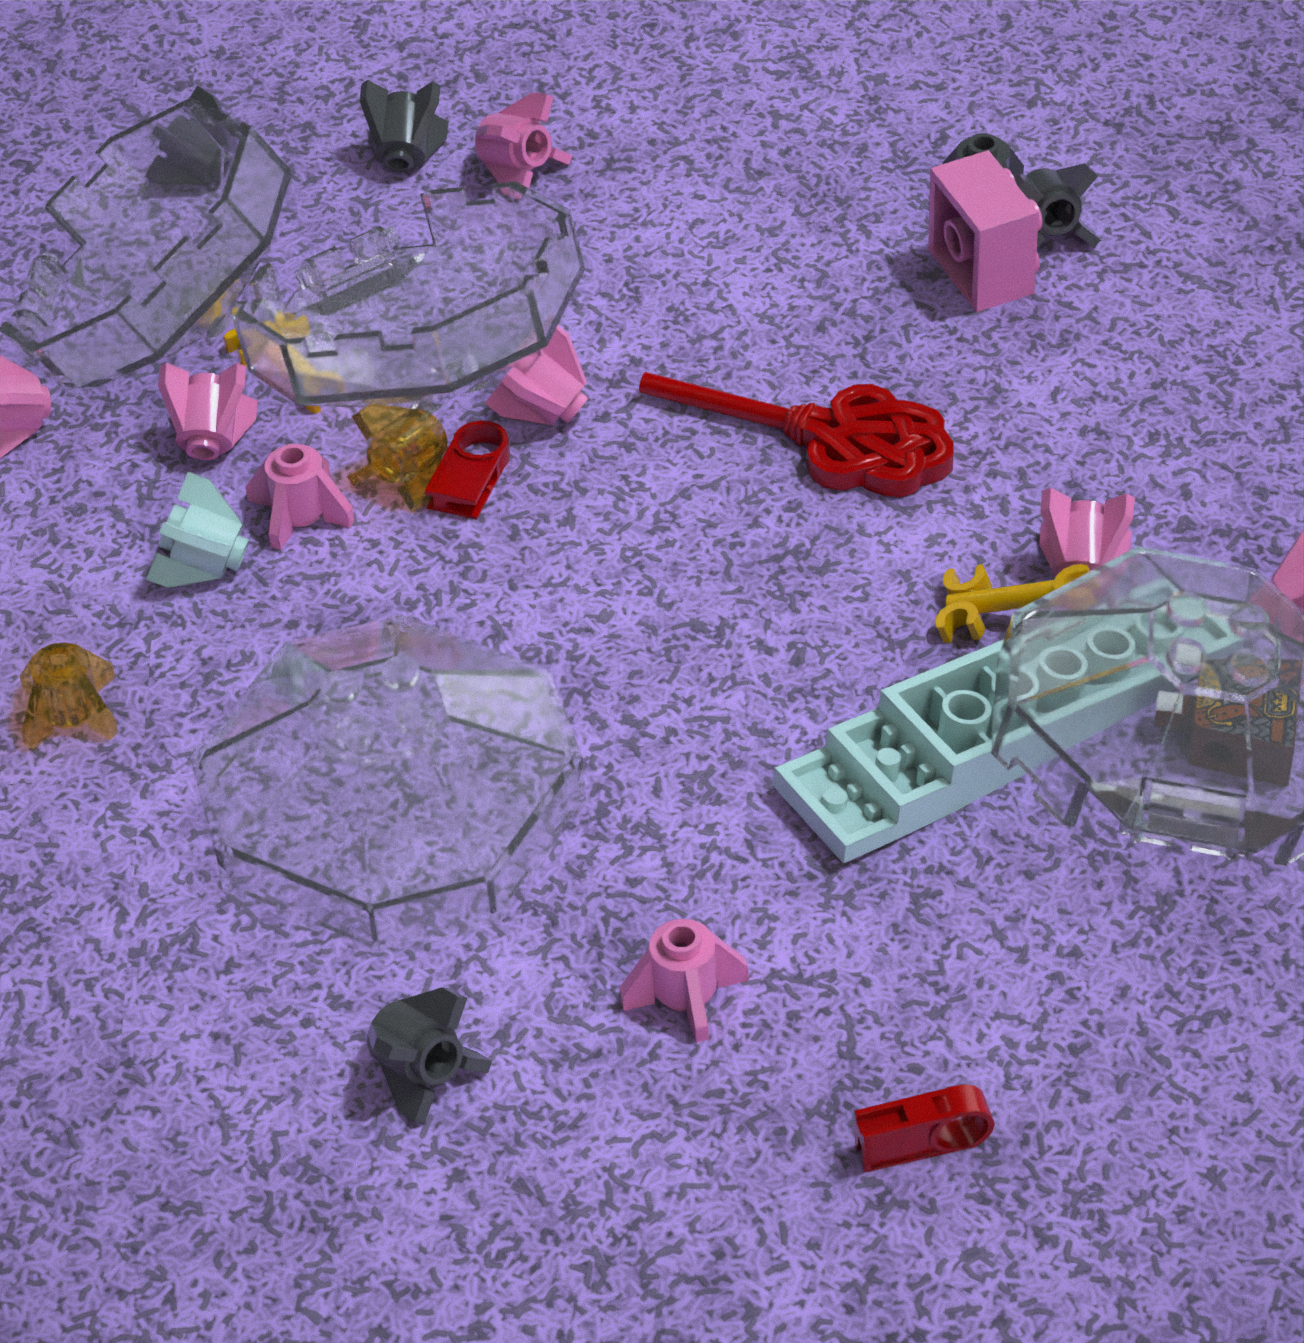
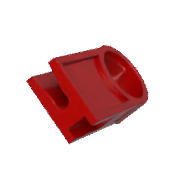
[425,420,510,519]
[854,1084,995,1172]

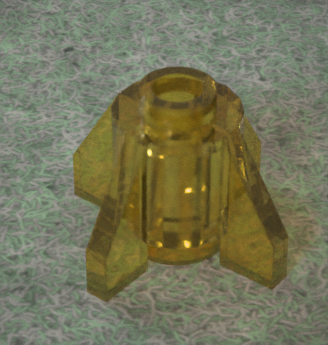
[347,403,448,513]
[20,642,118,751]

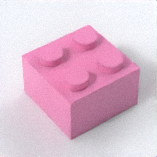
[928,150,1042,312]

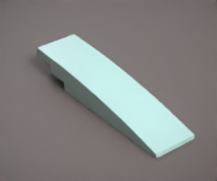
[772,572,1243,864]

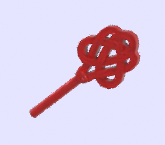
[639,372,954,498]

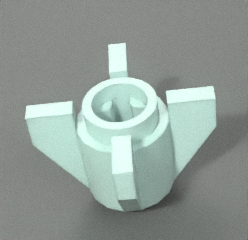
[146,471,250,588]

